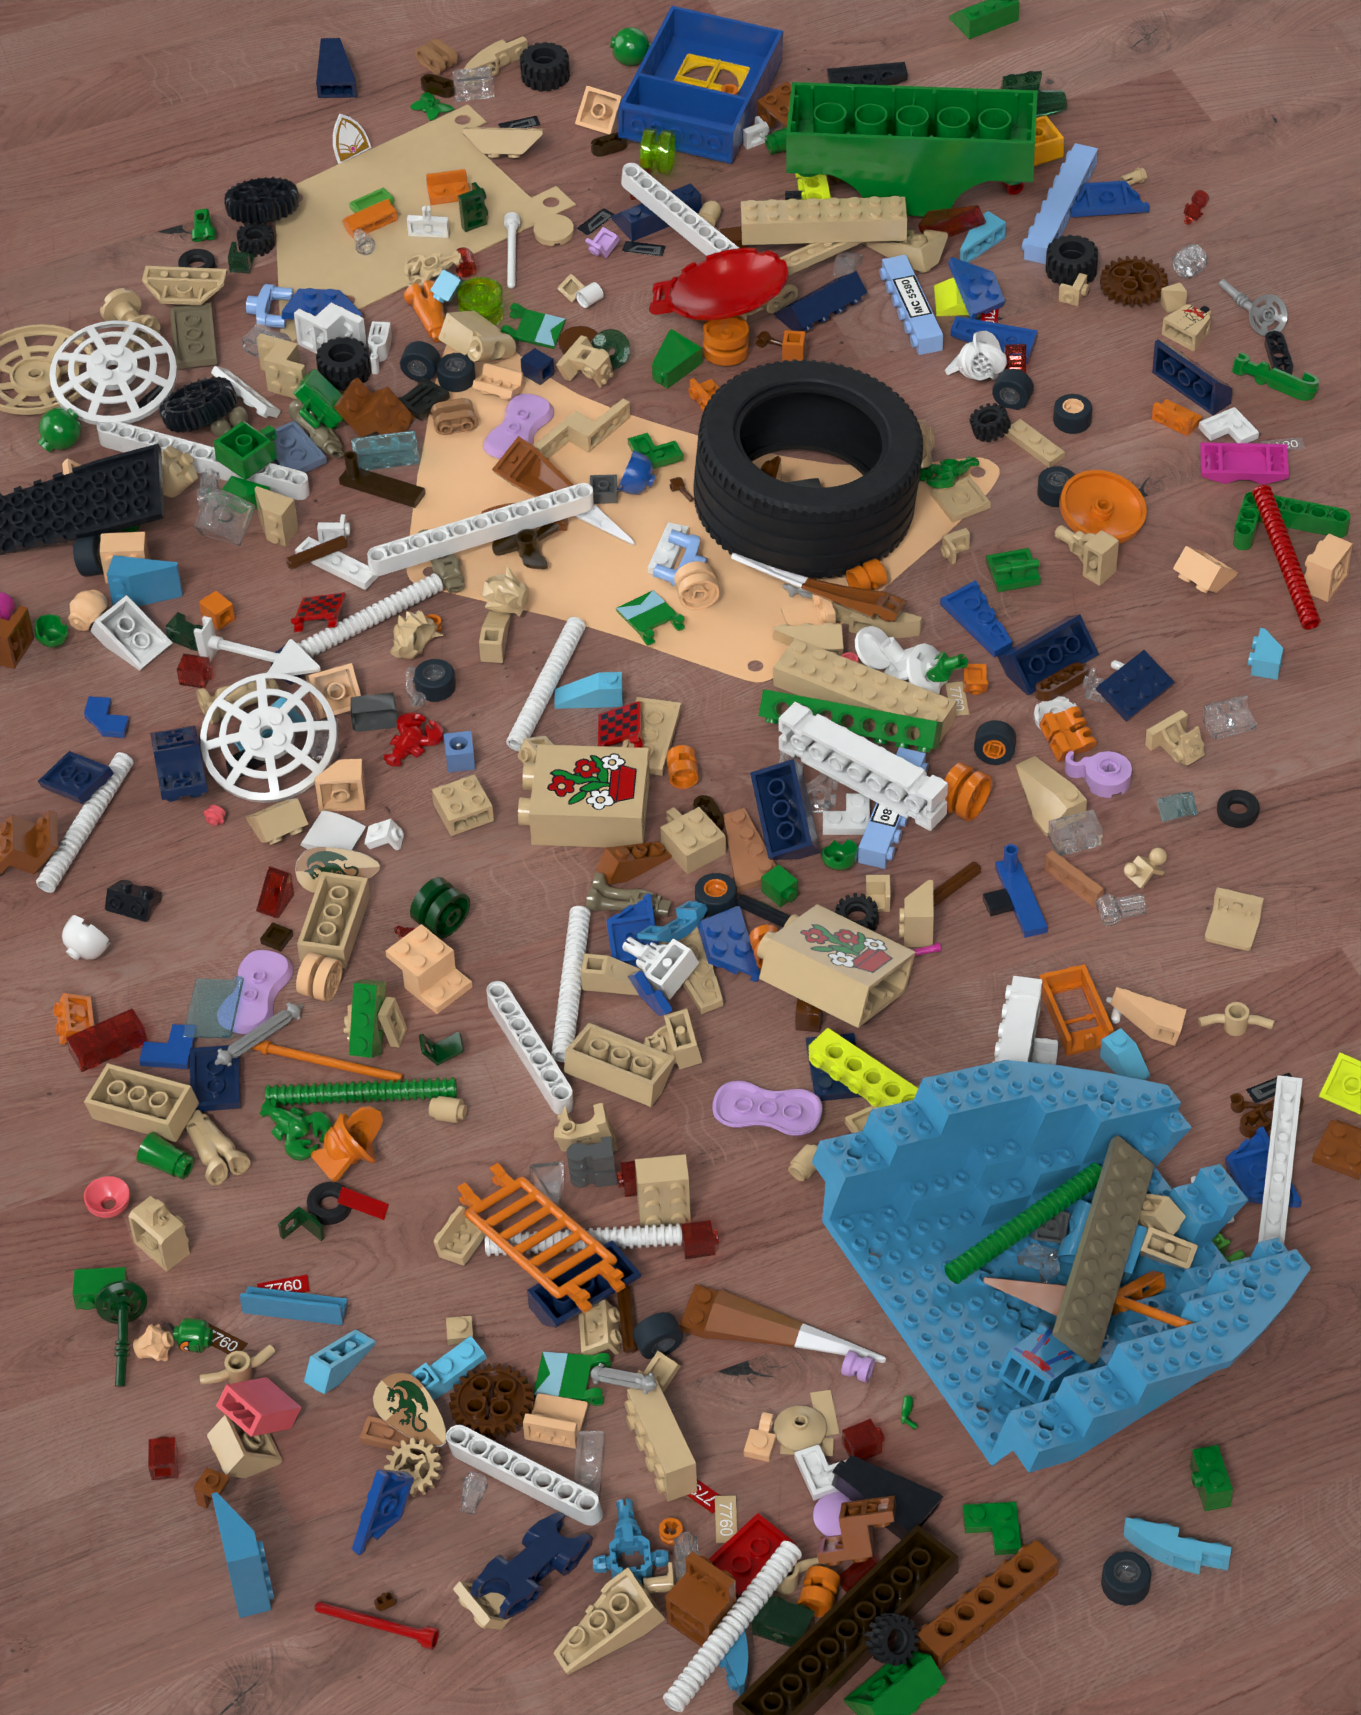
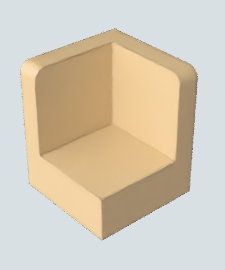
[866,875,890,912]

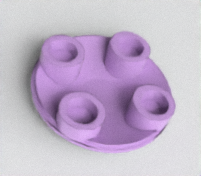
[813,1492,851,1536]

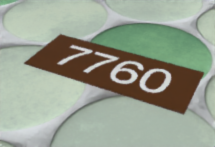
[208,1323,248,1354]

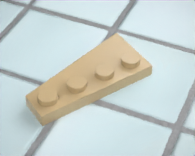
[659,926,723,1015]

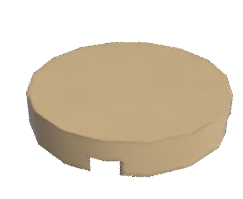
[534,214,574,246]

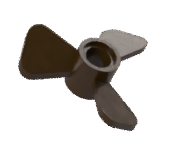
[492,523,559,569]

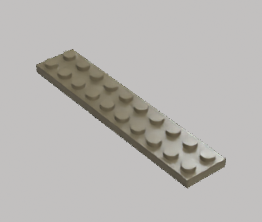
[1052,1135,1155,1365]

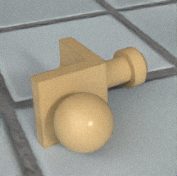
[1124,848,1167,889]

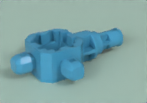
[592,1498,669,1585]

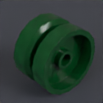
[410,877,470,939]

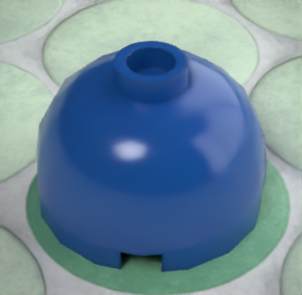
[617,450,656,495]

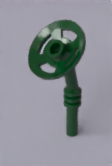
[95,1281,147,1387]

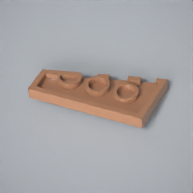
[723,808,776,893]

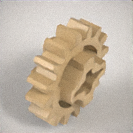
[384,1438,443,1497]

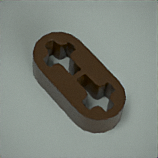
[421,74,456,98]
[591,132,627,157]
[693,795,724,831]

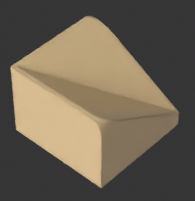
[557,274,585,302]
[1160,282,1187,313]

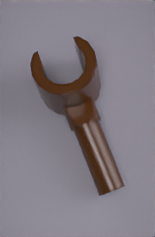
[756,331,783,348]
[669,477,694,502]
[1230,1093,1265,1113]

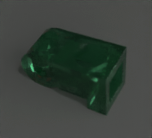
[165,612,204,651]

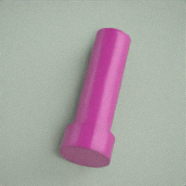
[914,942,941,956]

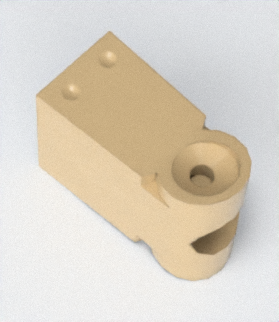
[438,310,516,362]

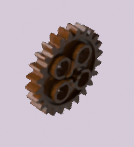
[1100,255,1168,308]
[449,1363,535,1440]

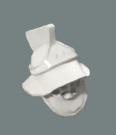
[945,331,1007,381]

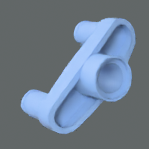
[246,284,293,329]
[653,529,707,587]

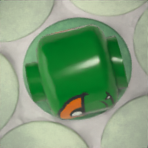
[173,1318,213,1353]

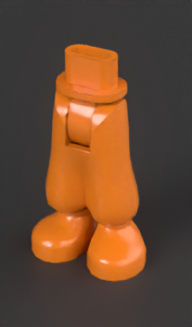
[404,280,446,342]

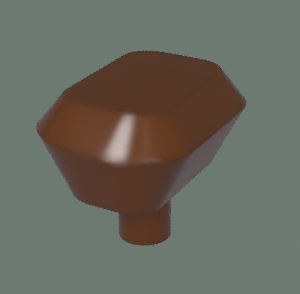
[374,1592,396,1611]

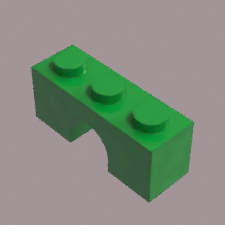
[349,979,386,1058]

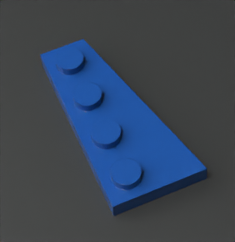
[951,316,1037,364]
[940,580,1012,657]

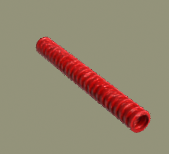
[1252,484,1321,630]

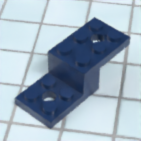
[150,725,208,802]

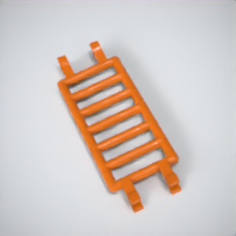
[457,1163,626,1313]

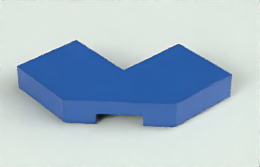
[84,696,129,738]
[628,971,672,1016]

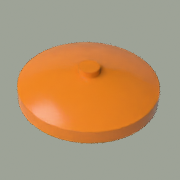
[1059,470,1147,543]

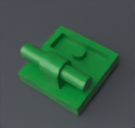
[986,548,1041,592]

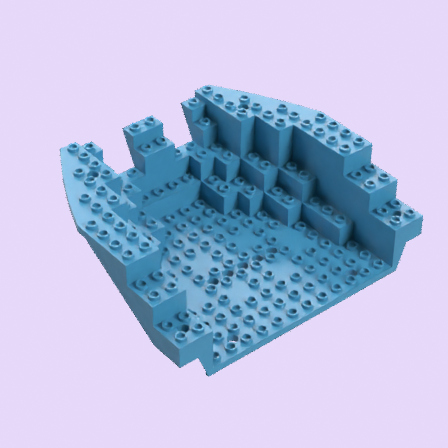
[812,1060,1311,1473]

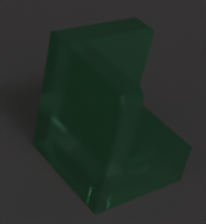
[228,242,254,274]

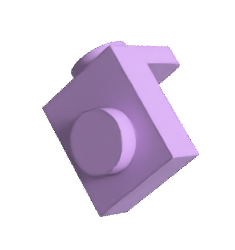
[585,227,621,258]

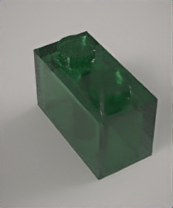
[752,1595,815,1647]

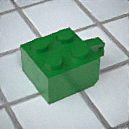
[213,421,277,480]

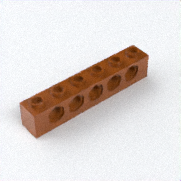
[916,1540,1059,1669]

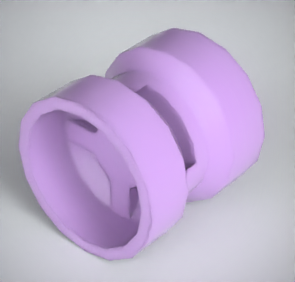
[841,1350,875,1383]

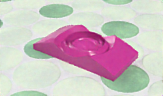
[1200,442,1289,485]

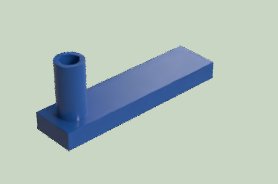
[995,844,1048,938]

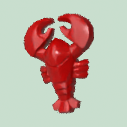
[383,712,444,767]

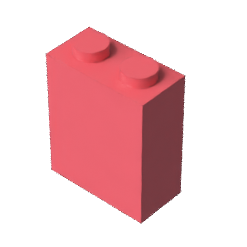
[216,1377,302,1437]

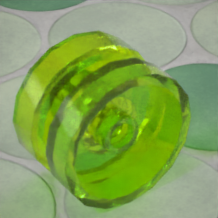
[640,128,675,175]
[457,277,504,325]

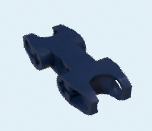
[470,1512,593,1620]

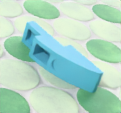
[410,1336,487,1400]
[1123,1518,1232,1574]

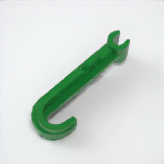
[1232,353,1319,401]

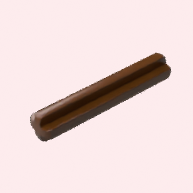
[286,535,348,570]
[933,861,981,907]
[617,1285,637,1353]

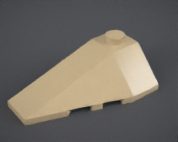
[862,230,948,273]
[1015,756,1087,837]
[553,1568,665,1675]

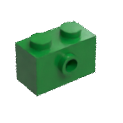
[1190,1445,1233,1512]

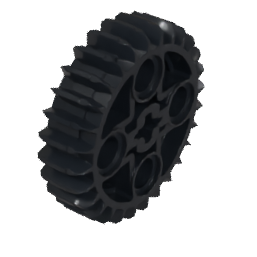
[224,176,299,224]
[159,376,237,433]

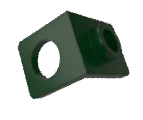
[419,1032,464,1066]
[278,1206,325,1241]

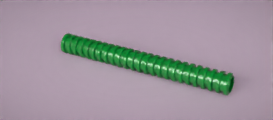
[265,1077,457,1107]
[944,1162,1102,1284]

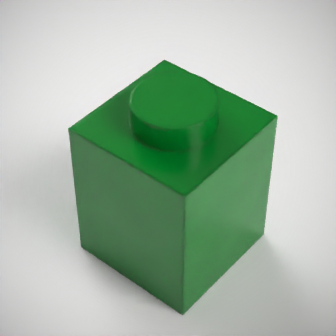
[761,864,798,908]

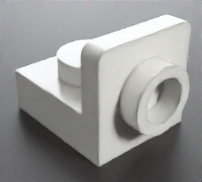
[743,116,769,149]
[317,514,350,543]
[1031,1038,1058,1065]

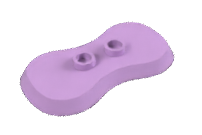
[483,394,554,459]
[217,950,294,1034]
[712,1081,822,1137]

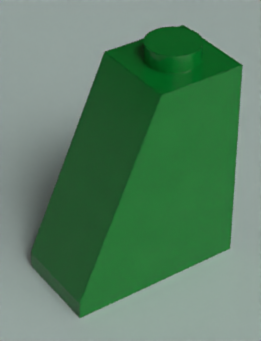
[652,329,702,389]

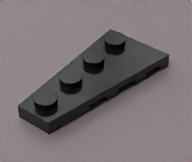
[827,62,908,85]

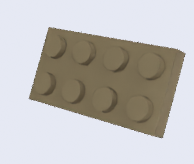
[170,303,218,369]

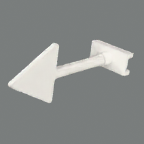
[194,616,321,676]

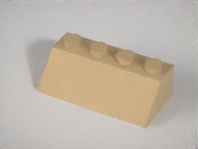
[564,1023,676,1107]

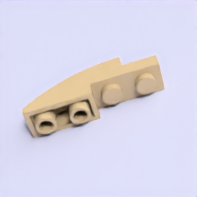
[463,36,528,88]
[832,603,922,638]

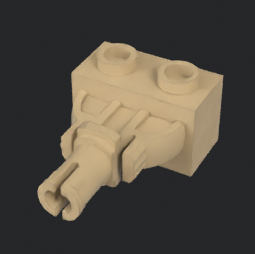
[1055,525,1119,586]
[643,1009,703,1070]

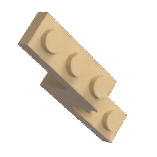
[534,399,630,459]

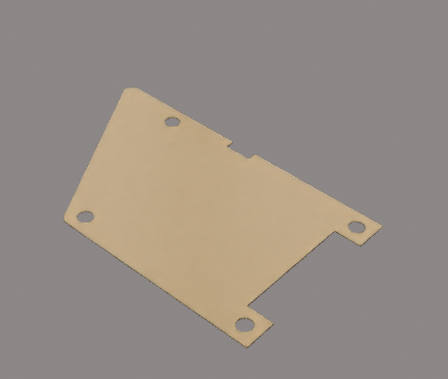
[276,104,576,342]

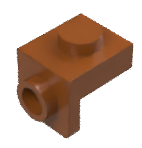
[194,1467,229,1509]

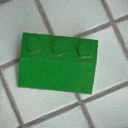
[949,0,1020,40]
[843,1651,946,1715]

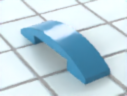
[637,901,708,942]

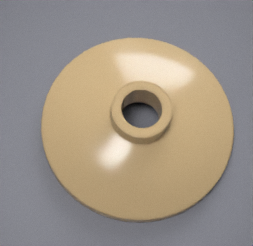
[774,1405,827,1452]

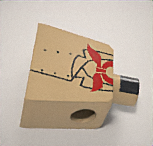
[1162,304,1211,351]

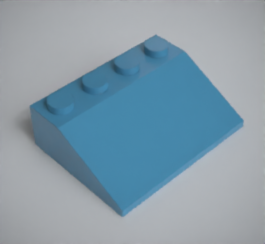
[211,1492,274,1618]

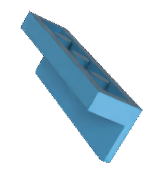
[240,1286,348,1325]

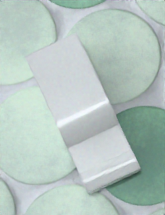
[368,321,392,374]

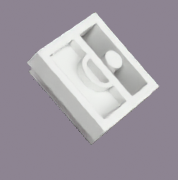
[294,303,367,354]

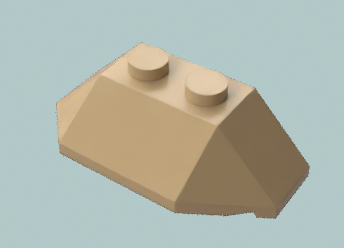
[463,127,545,158]
[142,266,227,305]

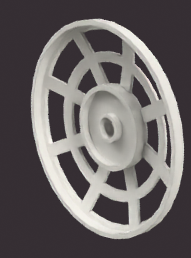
[50,321,177,426]
[200,673,337,803]

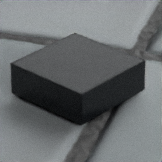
[982,888,1013,916]

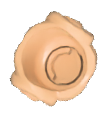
[68,589,108,631]

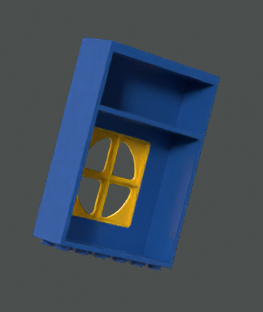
[618,6,784,164]

